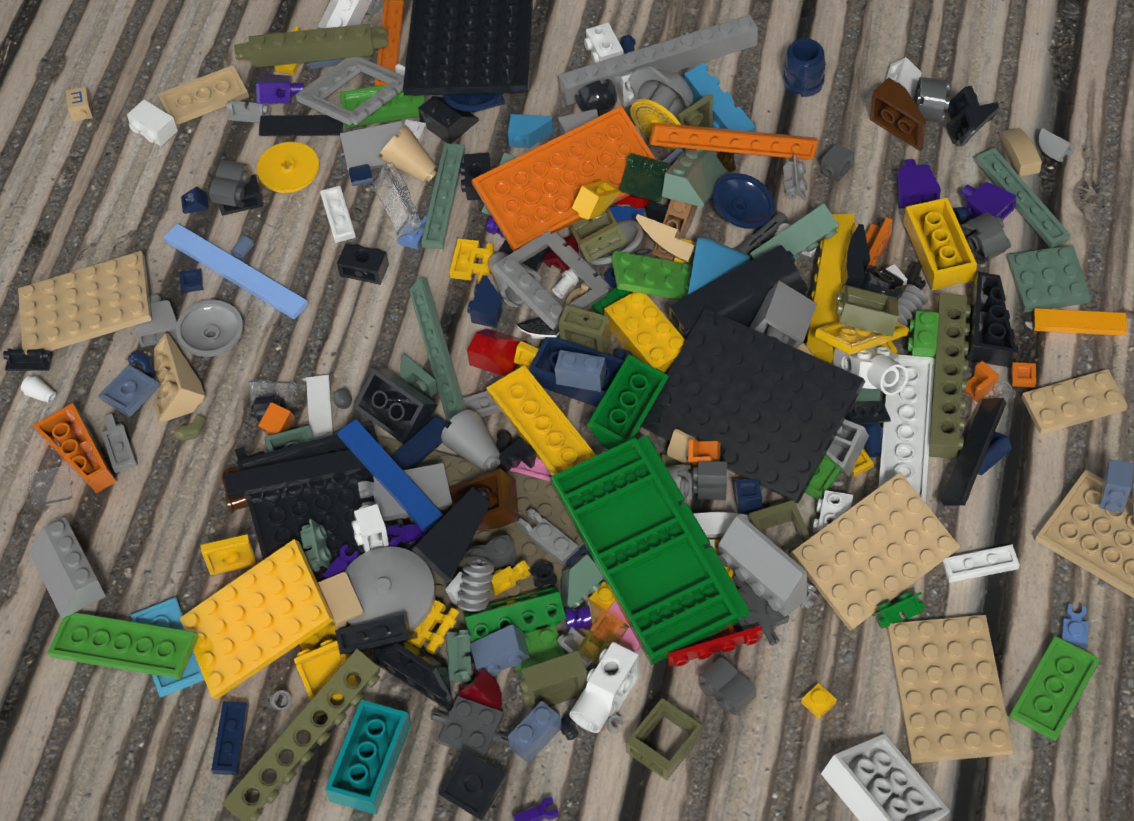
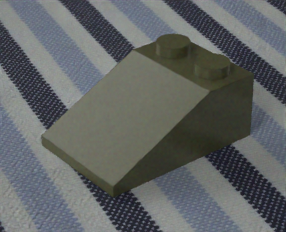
[670,93,713,152]

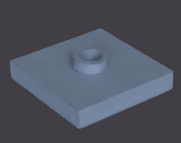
[98,365,160,417]

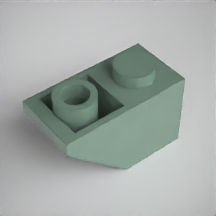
[561,554,603,609]

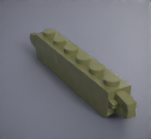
[234,24,389,67]

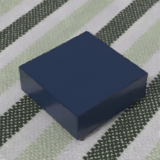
[180,269,204,293]

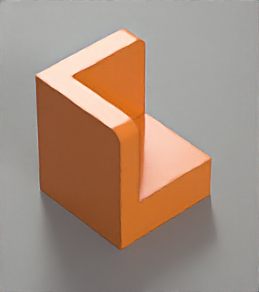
[965,361,999,402]
[258,403,295,435]
[688,439,720,466]

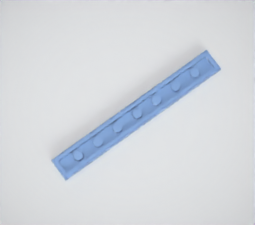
[163,223,308,320]

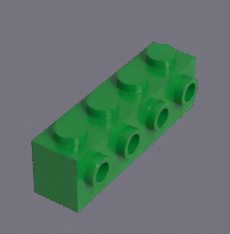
[462,586,566,643]

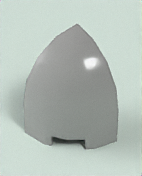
[1039,128,1076,162]

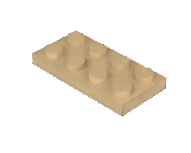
[157,65,249,125]
[1022,369,1128,435]

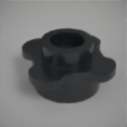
[531,563,557,588]

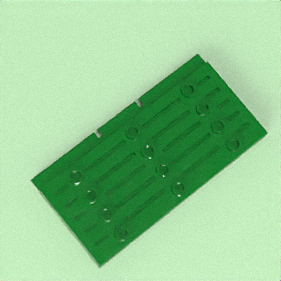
[551,435,751,665]

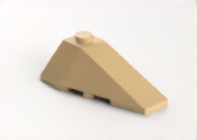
[154,333,205,422]

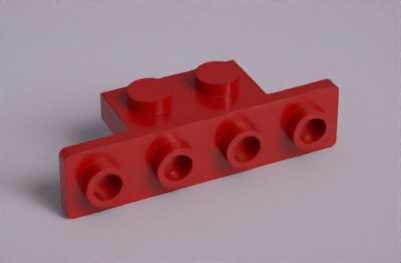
[667,626,763,667]

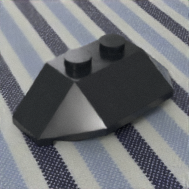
[371,642,454,712]

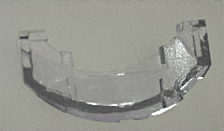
[369,162,422,238]

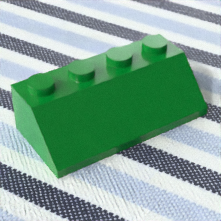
[587,354,669,450]

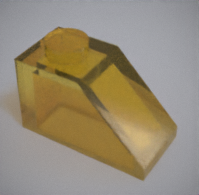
[576,610,630,664]

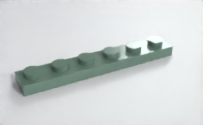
[421,143,465,250]
[976,147,1070,248]

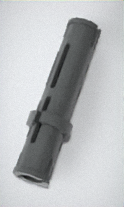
[735,212,788,255]

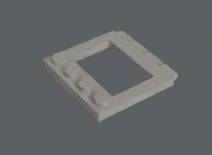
[295,57,404,126]
[492,231,610,330]

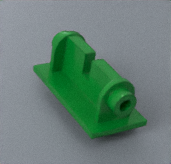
[872,591,925,629]

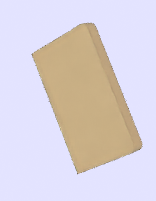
[318,572,364,630]

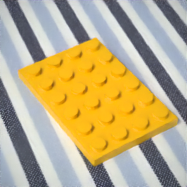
[180,539,334,699]

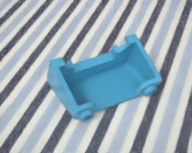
[688,237,752,295]

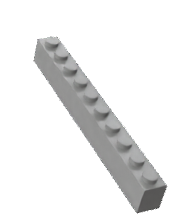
[559,15,758,106]

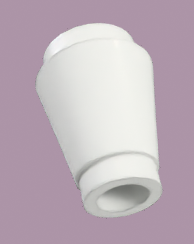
[21,375,56,404]

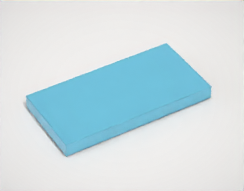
[131,597,205,698]

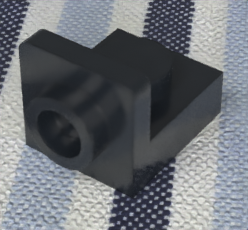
[498,439,536,472]

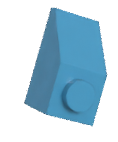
[508,114,553,148]

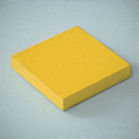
[200,534,257,575]

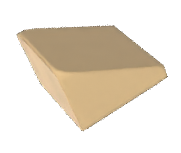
[667,429,695,464]

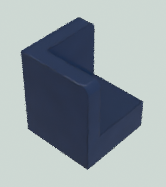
[735,478,762,515]

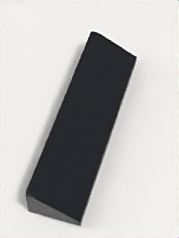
[259,115,343,137]

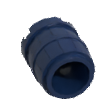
[783,38,826,97]

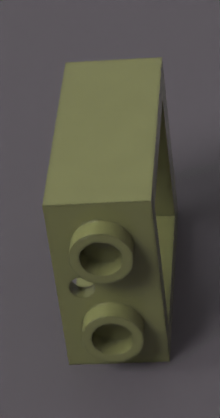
[570,207,627,263]
[835,285,899,337]
[558,305,611,354]
[749,500,811,562]
[519,651,588,710]
[626,698,703,781]

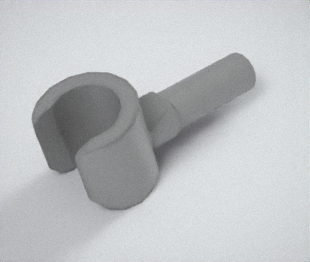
[605,715,623,734]

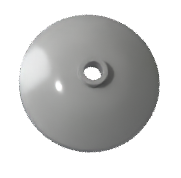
[582,220,644,266]
[176,300,243,357]

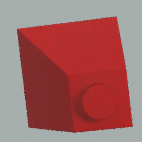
[467,329,528,377]

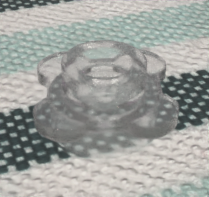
[988,381,1016,404]

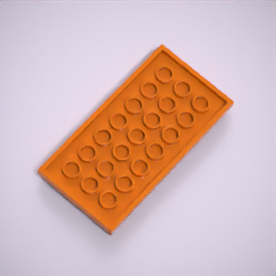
[472,106,665,252]

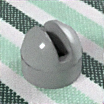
[270,690,291,710]

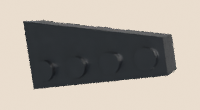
[967,272,1019,368]

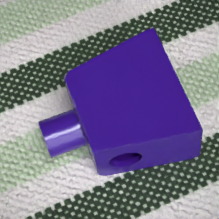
[256,74,304,104]
[897,159,941,209]
[961,182,1017,221]

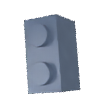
[555,350,606,392]
[1099,459,1134,512]
[470,624,530,676]
[508,701,561,764]

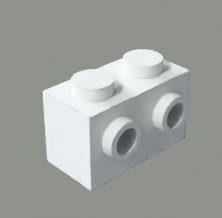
[584,23,623,63]
[127,100,178,146]
[813,490,853,533]
[352,504,389,553]

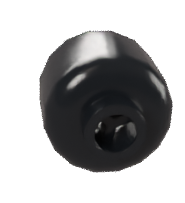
[251,393,287,423]

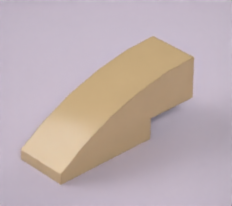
[999,128,1042,176]
[636,214,696,264]

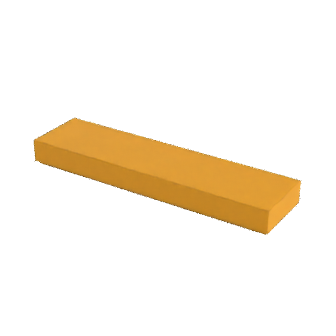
[1034,308,1127,336]

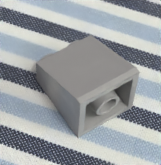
[750,281,817,348]

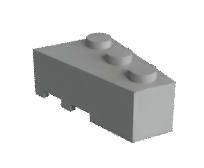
[825,419,869,477]

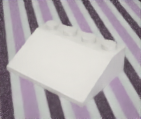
[821,734,950,821]

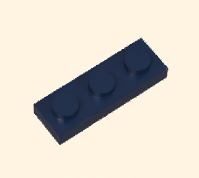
[211,701,249,775]

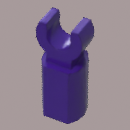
[386,524,429,546]
[321,544,359,580]
[512,798,559,821]

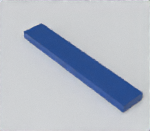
[337,420,443,532]

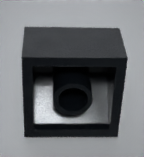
[418,96,479,144]

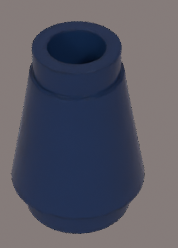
[862,423,883,458]

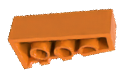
[32,403,117,493]

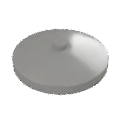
[345,547,436,632]

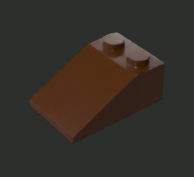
[870,77,926,151]
[443,468,519,531]

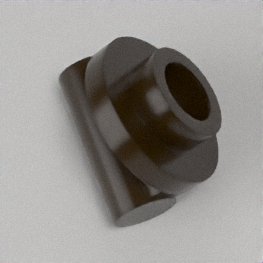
[717,152,736,172]

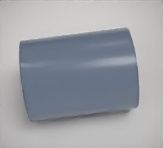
[231,236,254,260]

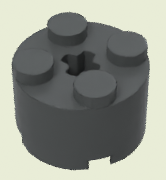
[913,77,950,123]
[961,213,1011,264]

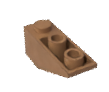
[652,199,698,261]

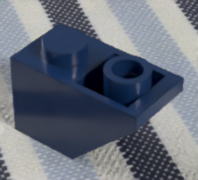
[467,275,503,328]

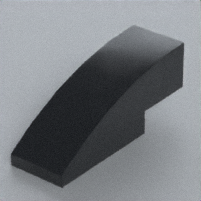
[841,224,871,289]

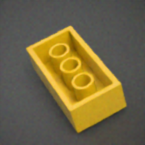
[904,197,977,291]
[604,292,686,375]

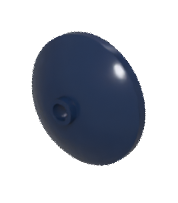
[442,93,504,112]
[712,173,775,229]

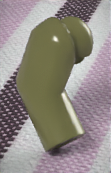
[174,415,206,441]

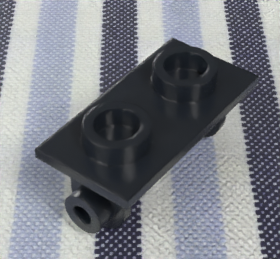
[3,348,53,371]
[845,401,891,425]

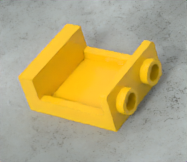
[294,639,363,717]

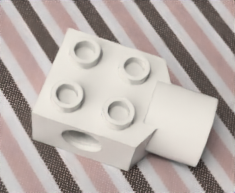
[833,345,908,395]
[569,642,640,733]

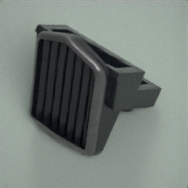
[946,85,999,147]

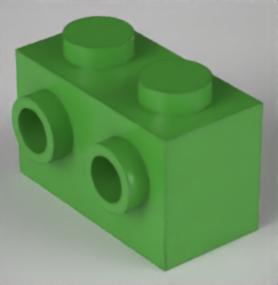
[908,310,939,358]

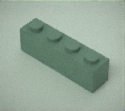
[750,204,839,262]

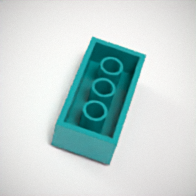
[325,700,411,815]

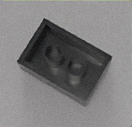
[353,368,438,444]

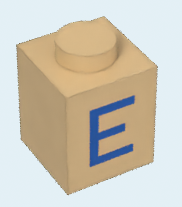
[66,87,93,122]

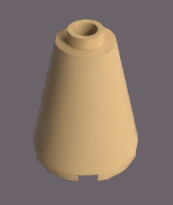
[378,125,437,182]

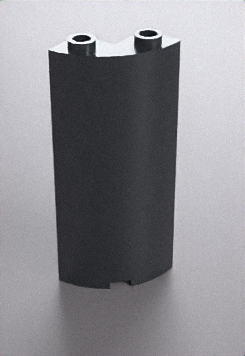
[669,245,808,340]

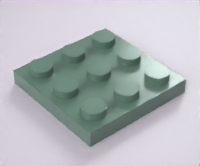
[1007,245,1091,312]

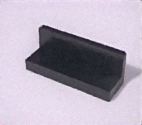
[335,614,418,655]

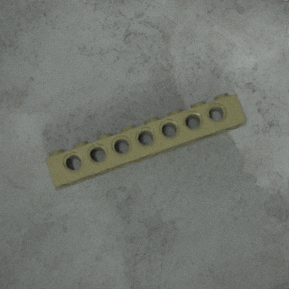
[929,293,971,459]
[221,649,380,821]

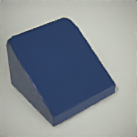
[349,164,373,186]
[181,186,209,214]

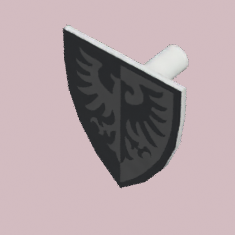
[516,317,559,339]

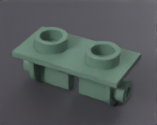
[300,519,331,572]
[447,630,473,683]

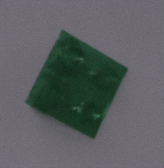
[619,153,671,203]

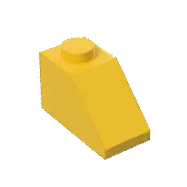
[572,180,621,220]

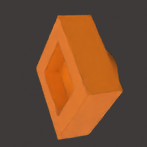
[1011,362,1036,387]

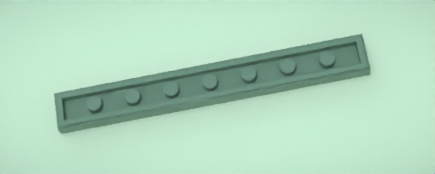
[409,277,466,426]

